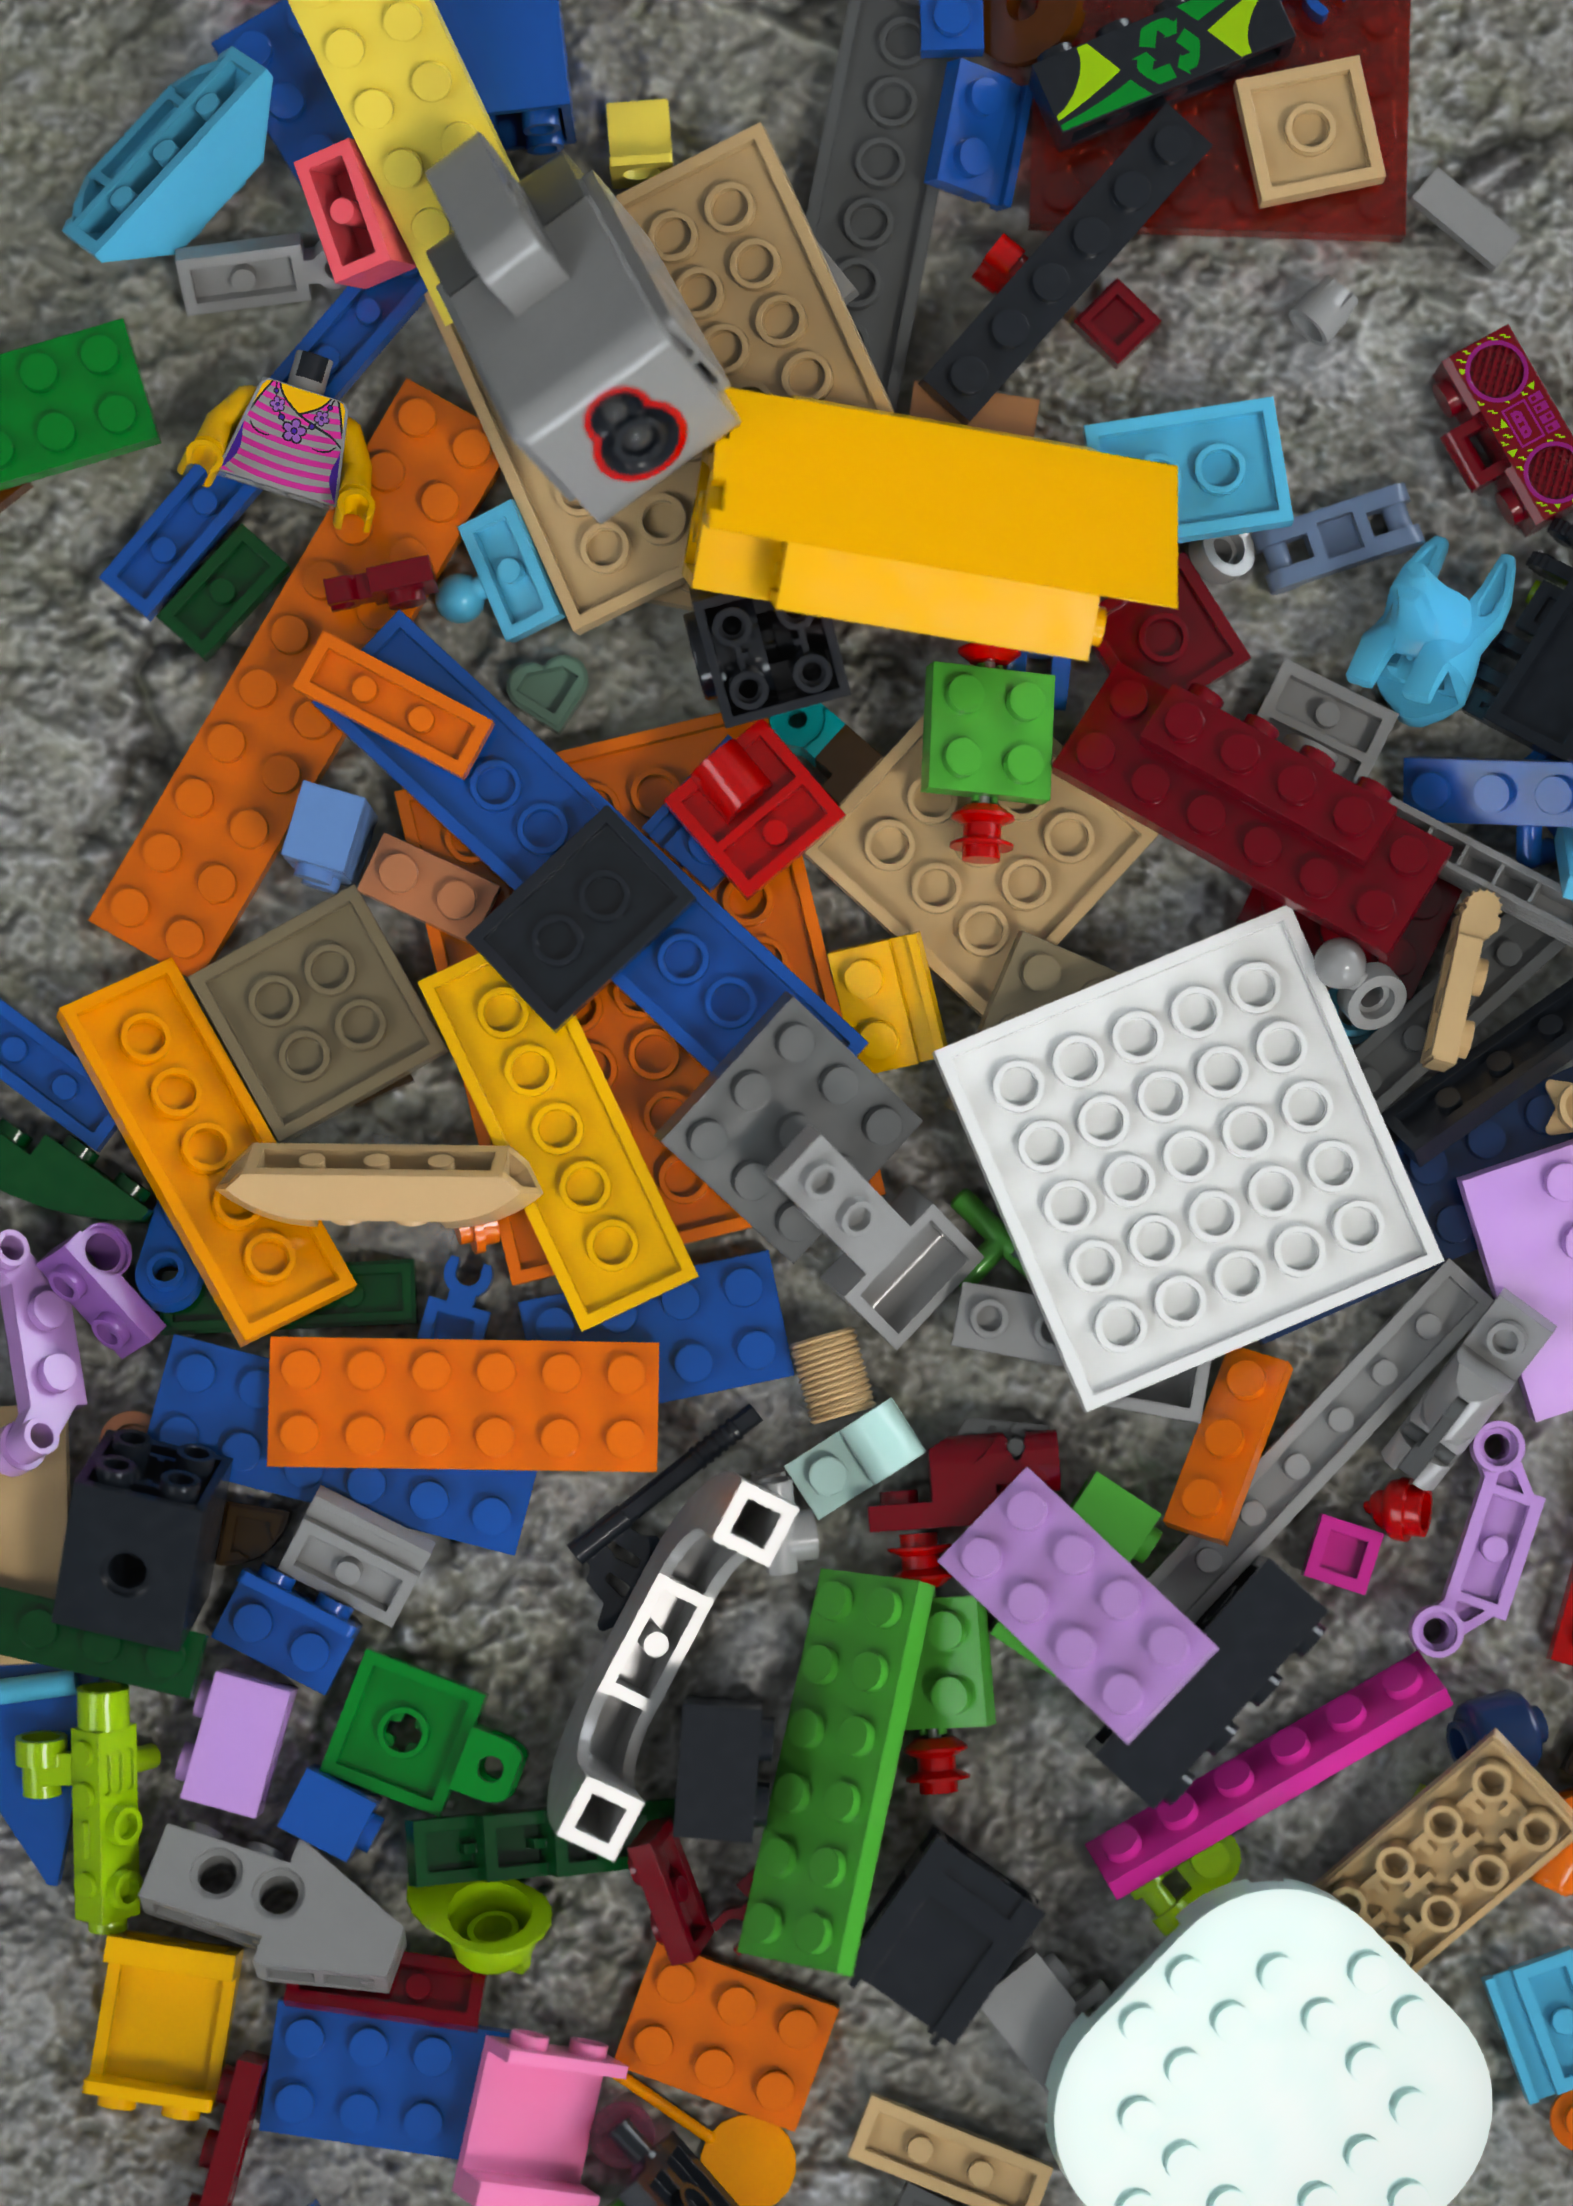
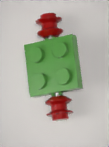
[921,642,1055,864]
[887,1532,996,1795]

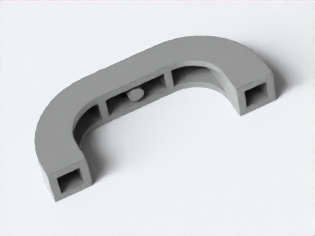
[547,1471,800,1861]

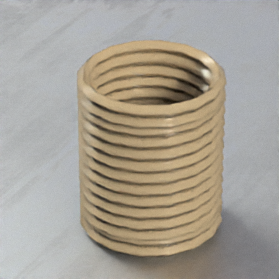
[789,1327,877,1424]

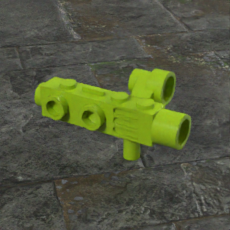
[15,1681,161,1935]

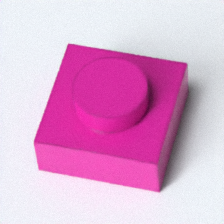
[1300,1513,1384,1595]

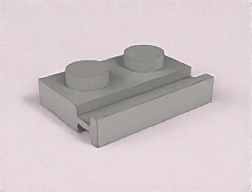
[277,1485,436,1628]

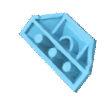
[62,46,273,263]

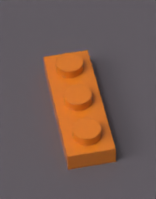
[292,630,495,781]
[1163,1347,1293,1547]

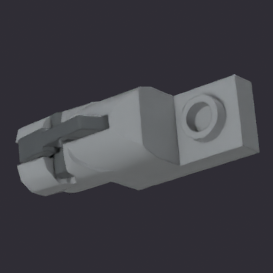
[1381,1288,1557,1491]

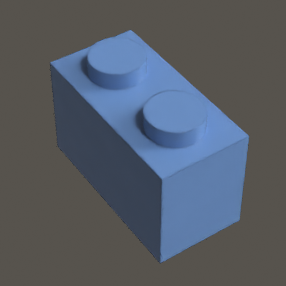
[281,780,378,894]

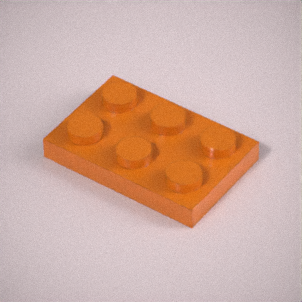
[614,1941,840,2132]

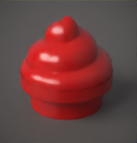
[1363,1477,1433,1542]

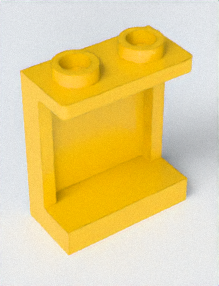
[82,1930,244,2121]

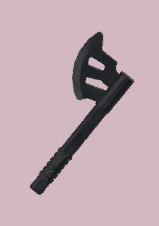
[567,1403,763,1632]

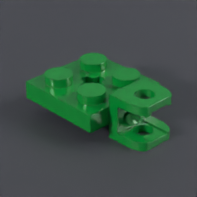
[319,1648,529,1817]

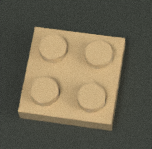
[1233,55,1386,209]

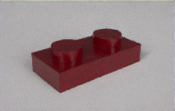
[627,1816,714,1966]

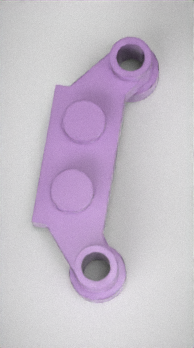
[0,1229,88,1477]
[1408,1421,1546,1658]

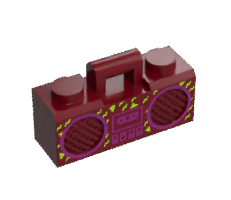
[1432,324,1573,538]

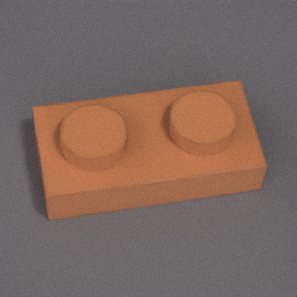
[357,832,501,945]

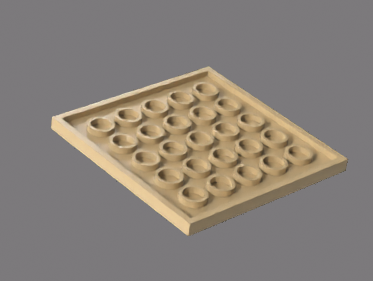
[424,122,895,635]

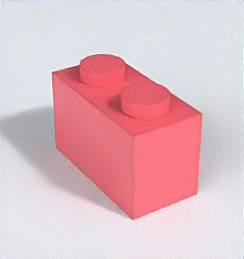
[293,138,417,289]

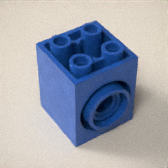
[434,0,577,156]

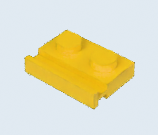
[827,931,948,1074]

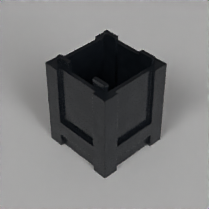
[848,1824,1046,2047]

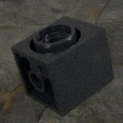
[683,584,851,728]
[51,1429,233,1652]

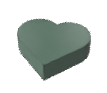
[506,655,589,736]

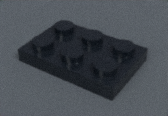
[465,805,697,1033]

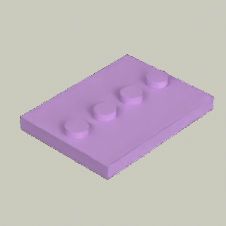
[1456,1139,1573,1422]

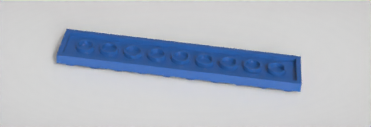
[312,609,869,1073]

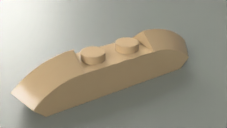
[215,1143,544,1229]

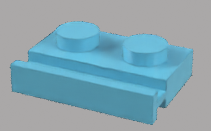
[1480,1946,1573,2105]

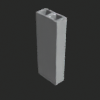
[1409,167,1521,272]

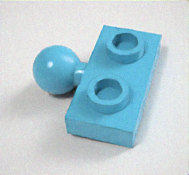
[435,499,566,643]

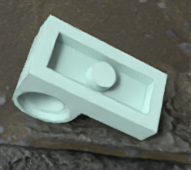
[784,1397,926,1520]

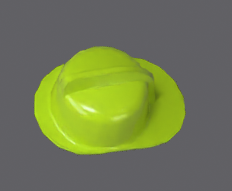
[406,1879,552,1975]

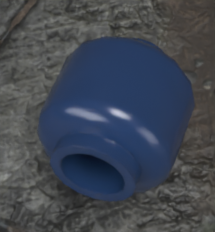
[1446,1689,1549,1768]

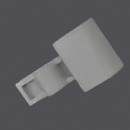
[764,1124,985,1350]
[951,1282,1212,1423]

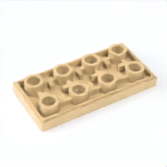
[1312,1727,1573,1973]

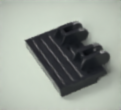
[1461,517,1573,761]

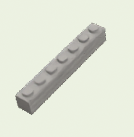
[1389,797,1573,948]

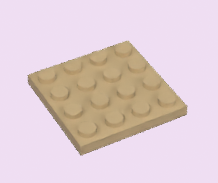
[803,664,1159,1018]

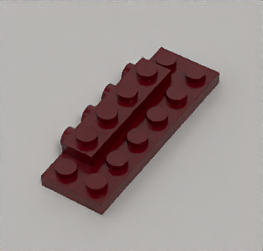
[1052,661,1453,962]

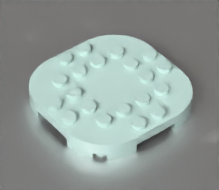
[1045,1878,1492,2206]

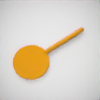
[611,2073,796,2206]

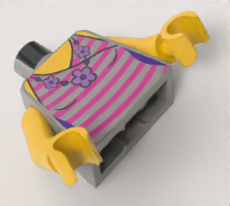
[177,350,375,533]

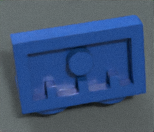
[211,1562,363,1695]

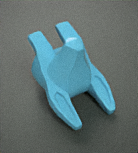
[1346,536,1516,728]

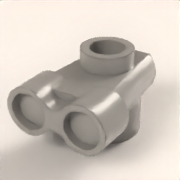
[750,1468,819,1576]

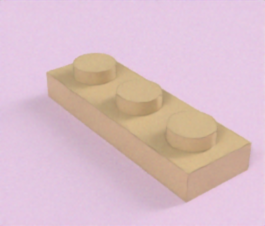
[847,2091,1054,2206]

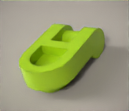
[1130,1835,1241,1936]

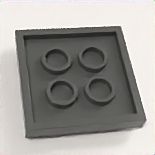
[654,991,923,1264]

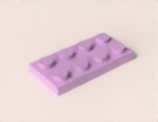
[937,1467,1219,1745]

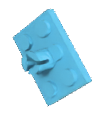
[1083,396,1294,544]

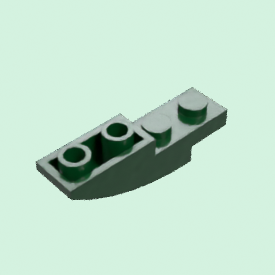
[0,1117,154,1223]

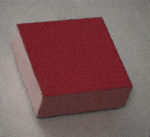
[1072,277,1162,370]

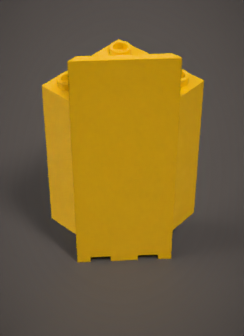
[681,387,1178,661]

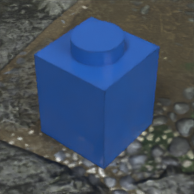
[277,1763,385,1862]

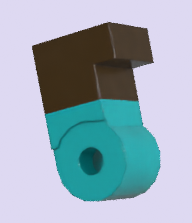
[770,703,883,806]

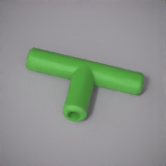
[950,1188,1027,1287]

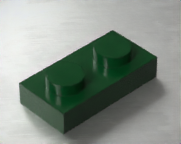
[156,523,291,663]

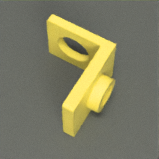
[606,99,673,189]

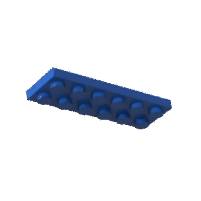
[147,1334,537,1556]

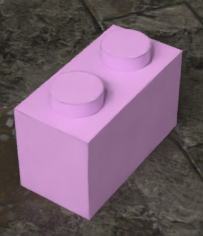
[175,1668,298,1819]

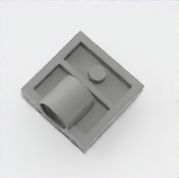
[1257,658,1399,783]

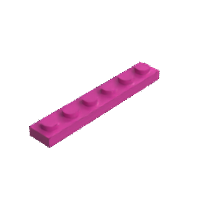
[1084,1651,1454,1900]

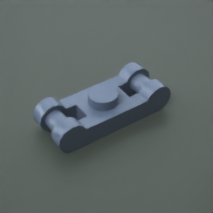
[1251,482,1426,595]

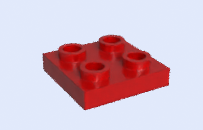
[663,719,846,901]

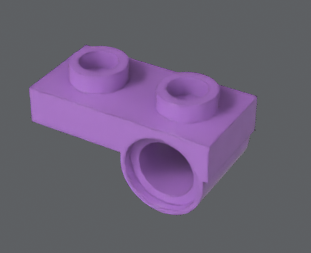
[36,1222,167,1359]

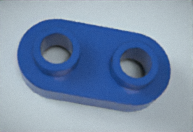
[135,1201,204,1313]

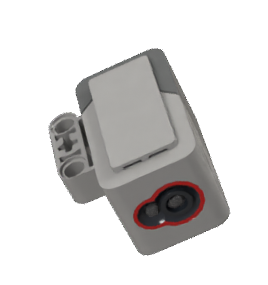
[425,132,741,524]

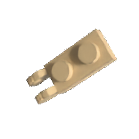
[1420,888,1503,1073]

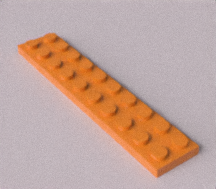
[88,378,502,978]

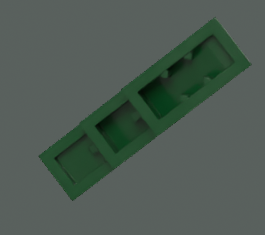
[405,1798,675,1887]

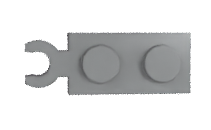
[175,232,347,316]

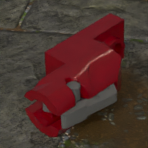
[867,1417,1061,1533]

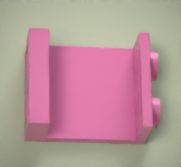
[452,2028,629,2206]

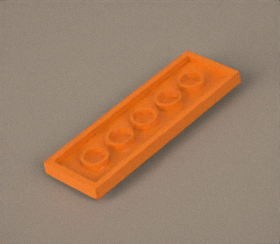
[267,1336,659,1472]

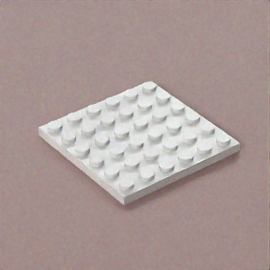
[932,905,1444,1413]

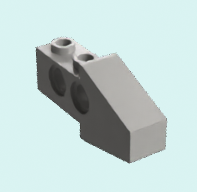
[138,1822,407,1993]

